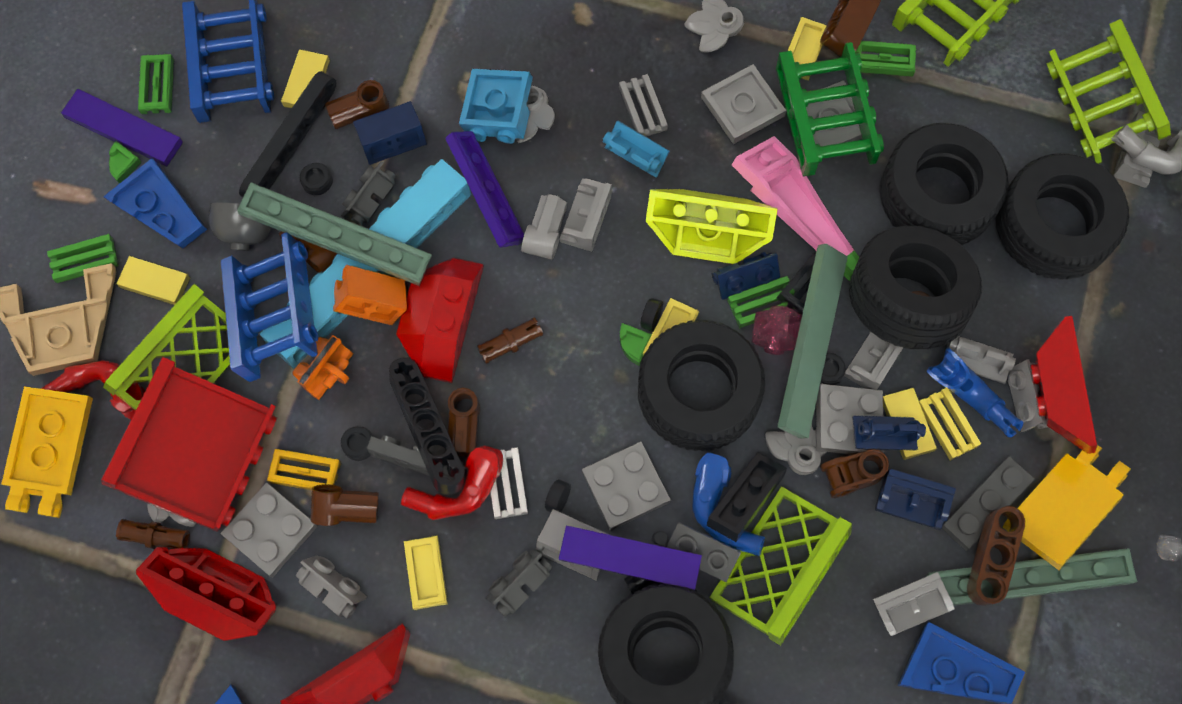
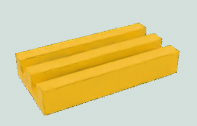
[267,449,341,490]

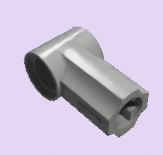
[521,194,567,260]

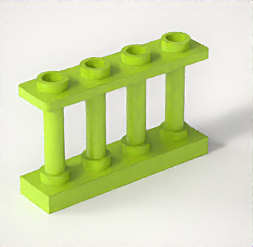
[892,0,1020,67]
[1046,19,1171,164]

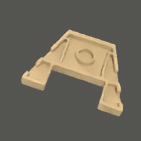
[0,263,116,376]

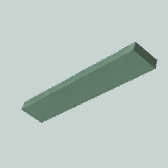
[237,182,432,286]
[777,244,848,439]
[926,548,1137,606]

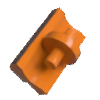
[293,335,353,400]

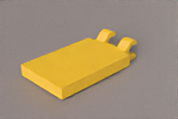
[1,386,93,518]
[1003,445,1131,570]

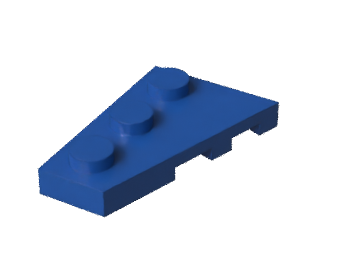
[103,158,207,249]
[897,622,1025,704]

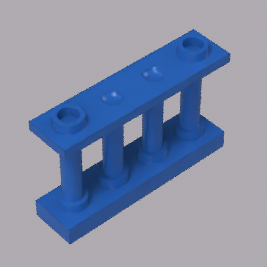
[182,0,275,123]
[221,232,318,382]

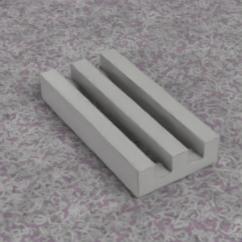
[619,74,668,137]

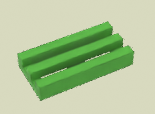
[855,41,916,77]
[138,54,174,114]
[47,234,119,283]
[727,276,795,329]

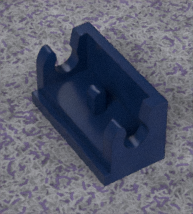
[353,101,427,165]
[875,469,956,530]

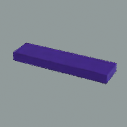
[61,89,183,167]
[445,131,524,248]
[559,525,702,591]

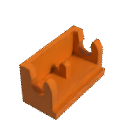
[333,265,407,325]

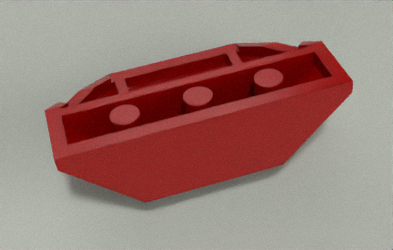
[396,258,484,383]
[1030,316,1097,454]
[136,547,276,641]
[280,623,411,704]

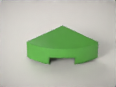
[109,141,142,184]
[620,323,652,366]

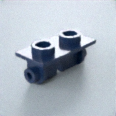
[712,252,780,300]
[852,416,926,451]

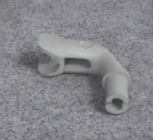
[1111,124,1182,175]

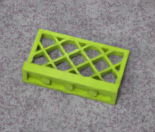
[103,284,230,410]
[710,486,852,646]

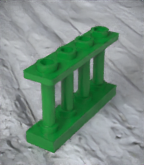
[776,42,884,177]

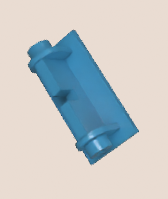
[603,121,670,178]

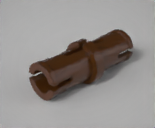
[477,317,543,364]
[116,519,190,549]

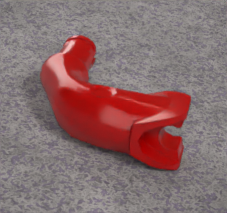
[41,360,145,420]
[401,445,503,520]

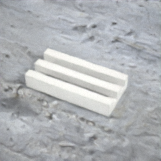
[491,447,528,519]

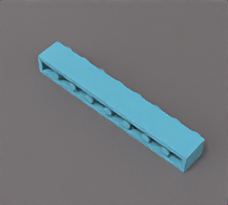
[260,159,471,369]

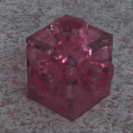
[752,306,802,355]

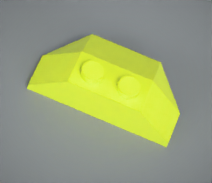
[646,189,778,264]

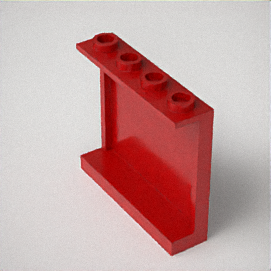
[101,357,278,532]

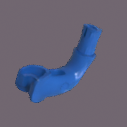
[926,348,1024,437]
[692,453,765,556]

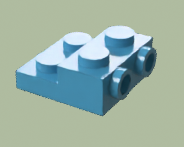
[459,69,533,144]

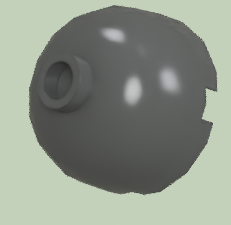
[208,203,272,251]

